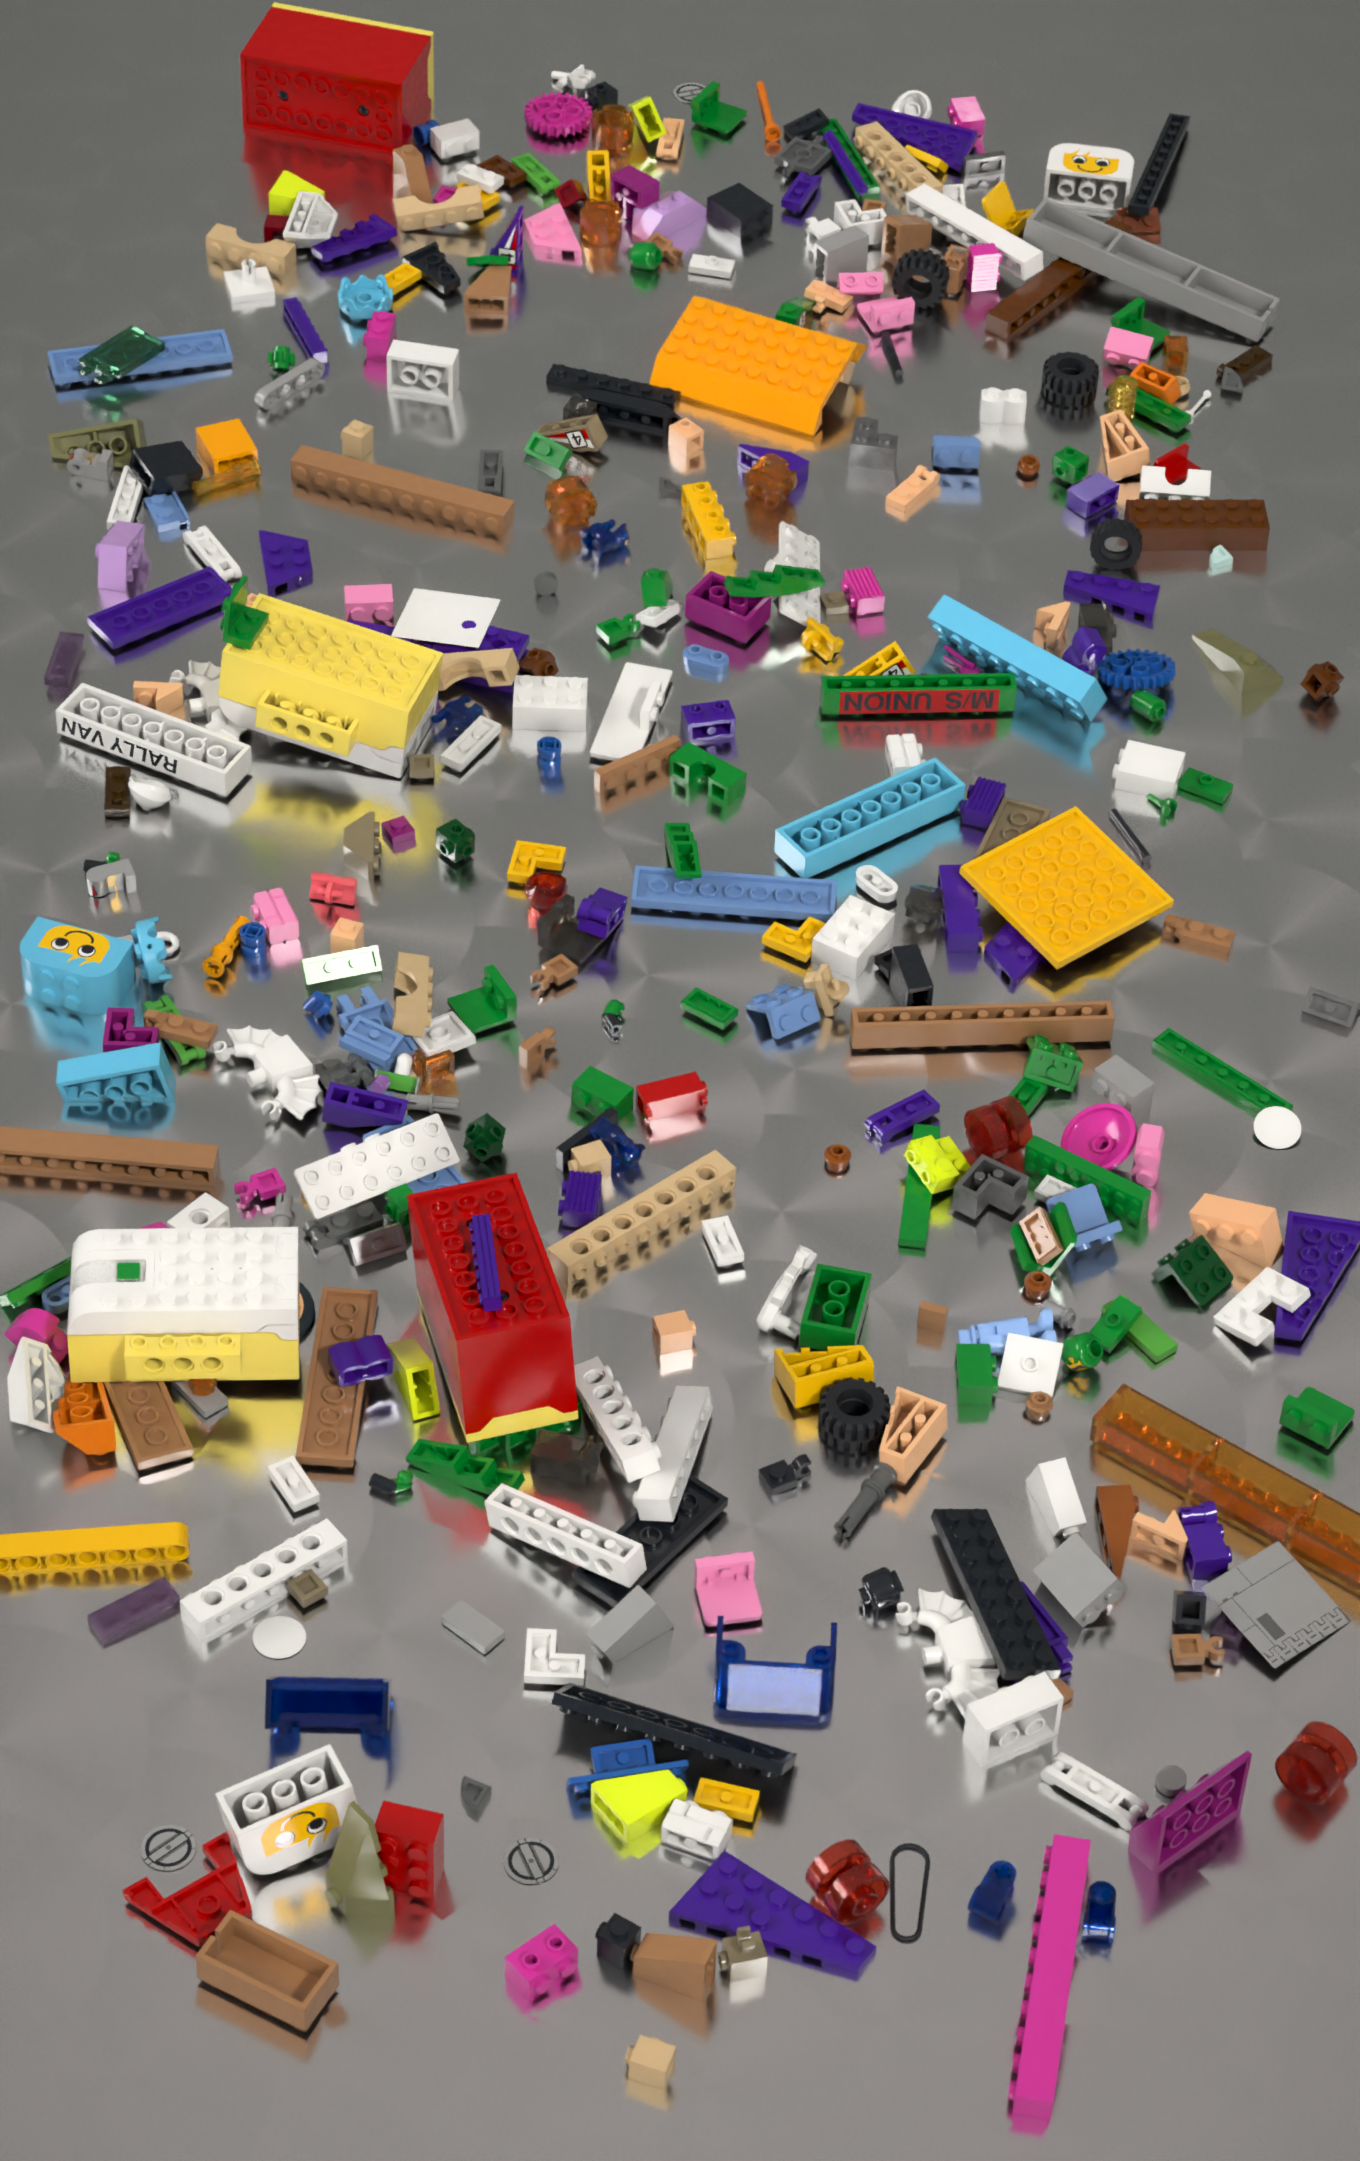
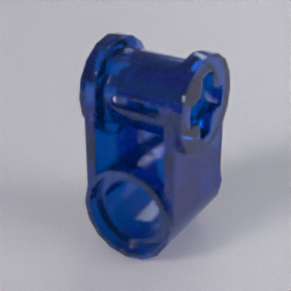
[967,1860,1017,1924]
[1081,1881,1116,1944]

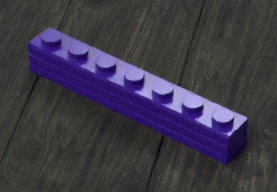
[283,297,329,363]
[469,1214,502,1312]

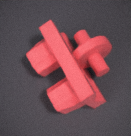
[309,872,357,906]

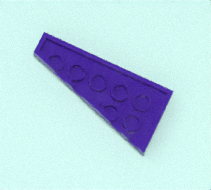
[852,103,978,172]
[1274,1211,1360,1341]
[669,1850,877,1975]

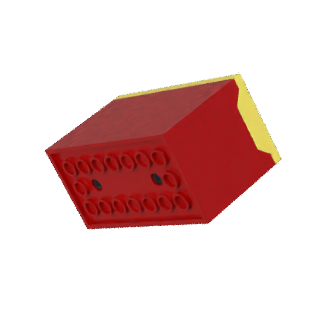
[240,2,434,155]
[407,1172,578,1443]

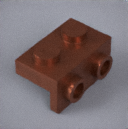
[1112,207,1161,236]

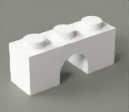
[1139,466,1211,500]

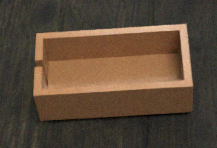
[196,1910,339,2032]

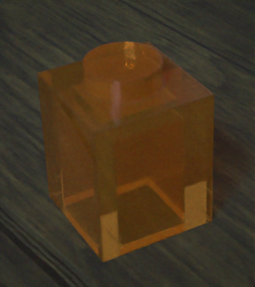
[1162,335,1189,370]

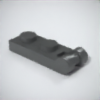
[478,450,503,497]
[302,1201,384,1250]

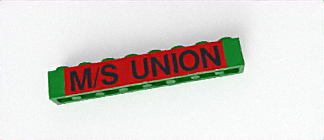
[820,673,1017,715]

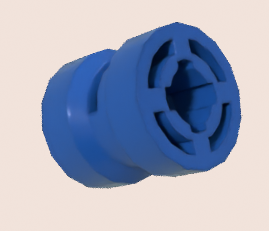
[413,119,440,146]
[537,736,562,771]
[240,922,266,959]

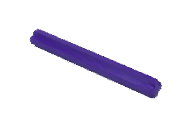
[823,130,868,195]

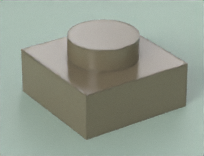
[820,591,849,616]
[409,754,435,779]
[287,1569,328,1608]

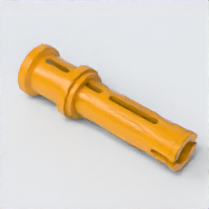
[202,916,250,978]

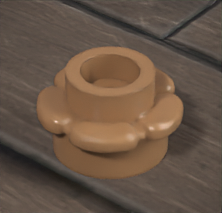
[1026,1391,1054,1417]

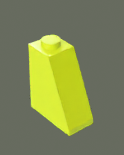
[628,96,667,143]
[269,170,327,215]
[387,1337,441,1420]
[590,1769,688,1843]

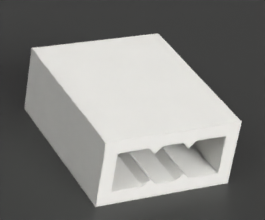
[1112,740,1186,800]

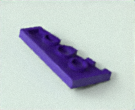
[311,214,397,262]
[1063,570,1160,622]

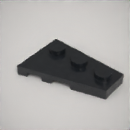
[402,242,461,294]

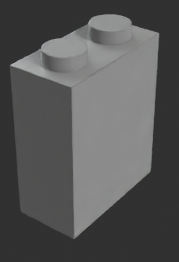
[812,225,869,286]
[1032,1531,1127,1628]

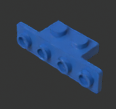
[566,1739,689,1793]

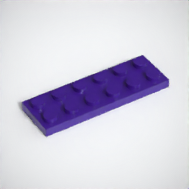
[88,566,232,649]

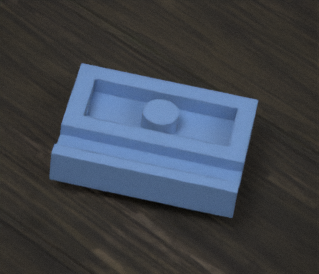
[143,491,190,533]
[339,1015,404,1067]

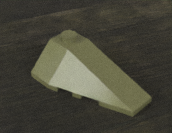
[48,418,147,468]
[1192,628,1283,694]
[325,1801,395,1918]

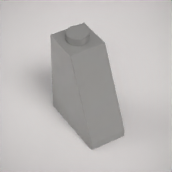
[586,1585,674,1664]

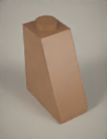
[393,144,433,204]
[881,215,932,262]
[464,265,512,315]
[630,1933,717,2002]

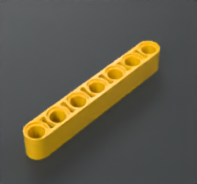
[0,1522,190,1574]

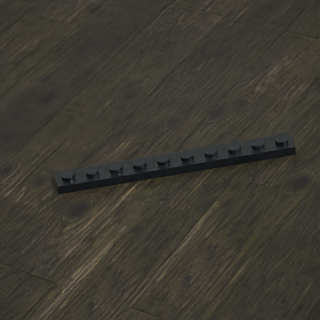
[1127,114,1190,217]

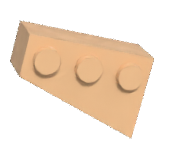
[1189,1193,1284,1269]
[879,1386,948,1484]

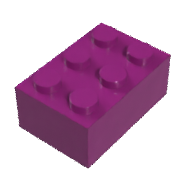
[685,571,771,643]

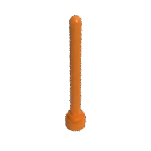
[756,81,781,142]

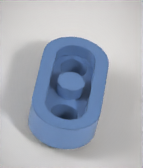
[683,644,729,674]
[42,1275,70,1314]

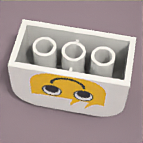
[1043,143,1134,213]
[215,1744,357,1875]

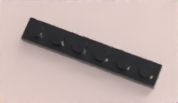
[546,364,681,411]

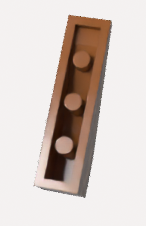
[1094,1485,1139,1581]

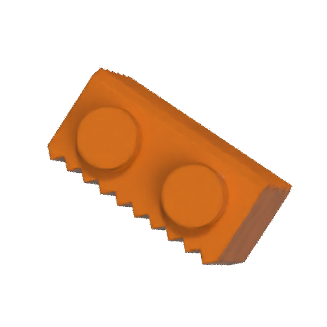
[1130,362,1182,405]

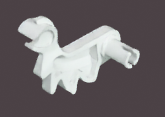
[756,1245,817,1340]

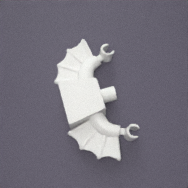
[169,660,250,741]
[213,1025,323,1120]
[895,1588,1000,1719]

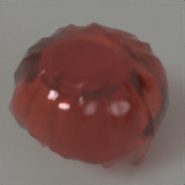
[524,871,568,910]

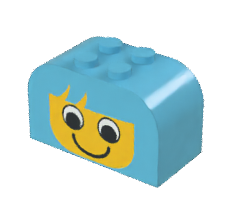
[20,916,136,1015]

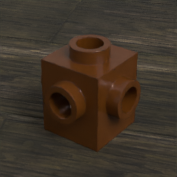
[518,648,559,676]
[1300,661,1344,700]

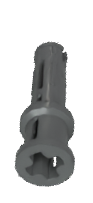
[834,1462,898,1537]

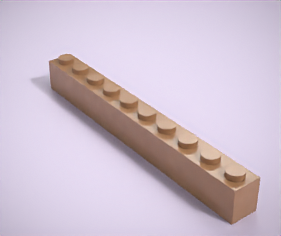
[290,445,515,535]
[849,1000,1115,1049]
[0,1126,220,1187]

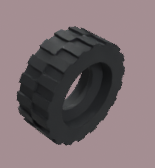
[1090,518,1142,570]

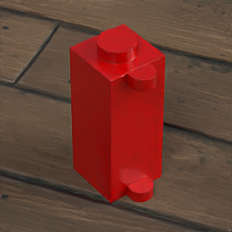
[635,1071,708,1122]

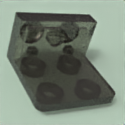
[536,894,605,963]

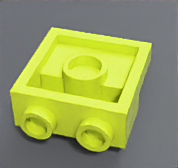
[904,1135,971,1194]

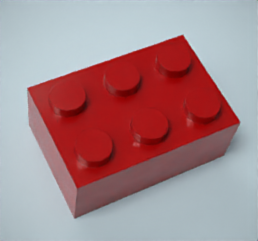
[375,1800,444,1899]

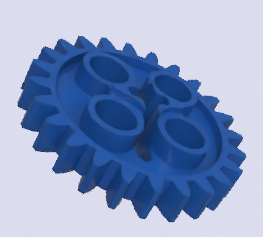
[1097,649,1176,691]

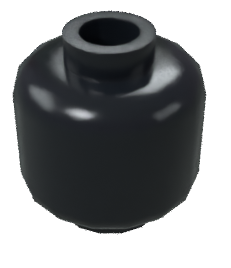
[858,1567,904,1610]

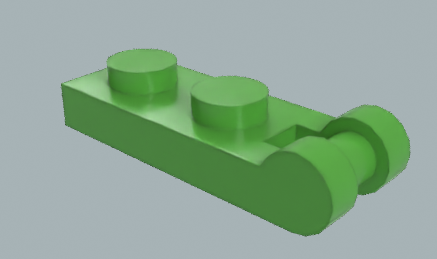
[511,153,561,196]

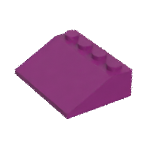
[1128,1751,1252,1873]

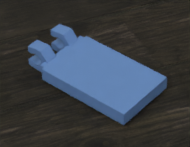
[336,986,421,1076]

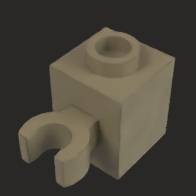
[718,1925,768,1982]

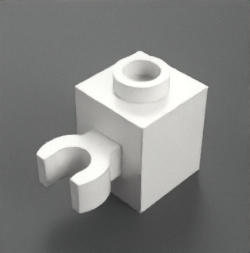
[805,217,841,250]

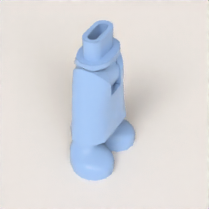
[958,1308,1057,1355]

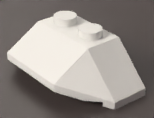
[283,191,338,248]
[7,1336,67,1433]

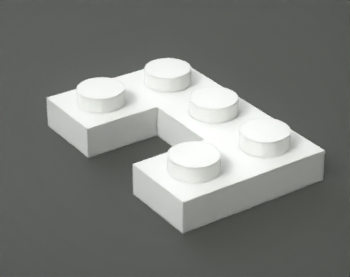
[1213,1267,1311,1347]

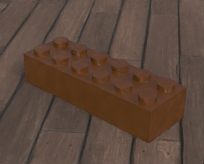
[1124,499,1270,551]

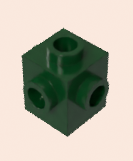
[436,818,475,863]
[463,1113,506,1162]

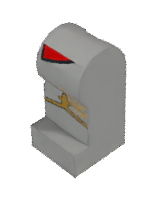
[67,448,114,481]
[86,858,137,897]

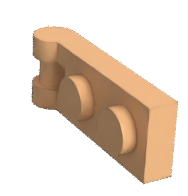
[656,118,685,160]
[885,465,941,513]

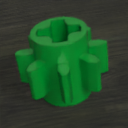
[268,346,295,372]

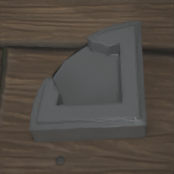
[1220,367,1243,393]
[659,477,682,498]
[461,1776,492,1815]

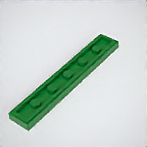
[818,118,880,196]
[1152,1028,1293,1114]
[898,1123,941,1248]

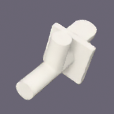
[551,64,596,93]

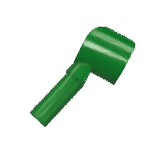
[1147,793,1178,817]

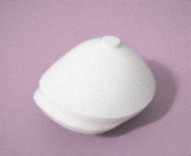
[891,90,932,119]
[128,776,171,810]

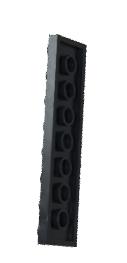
[931,1508,1061,1680]
[551,1683,797,1778]

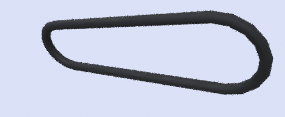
[890,1843,930,1941]

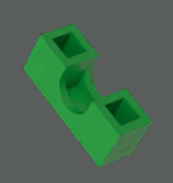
[669,742,747,807]

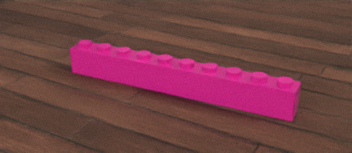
[1007,1834,1091,2120]

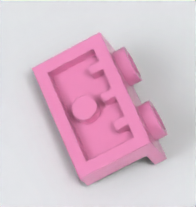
[837,272,884,295]

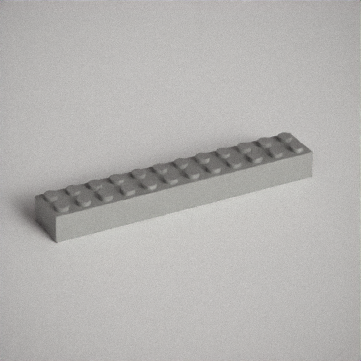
[1022,198,1280,342]

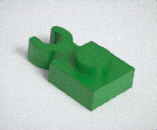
[596,613,641,645]

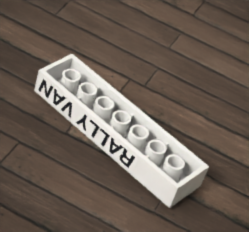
[55,683,252,797]

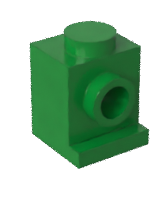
[384,1183,414,1231]

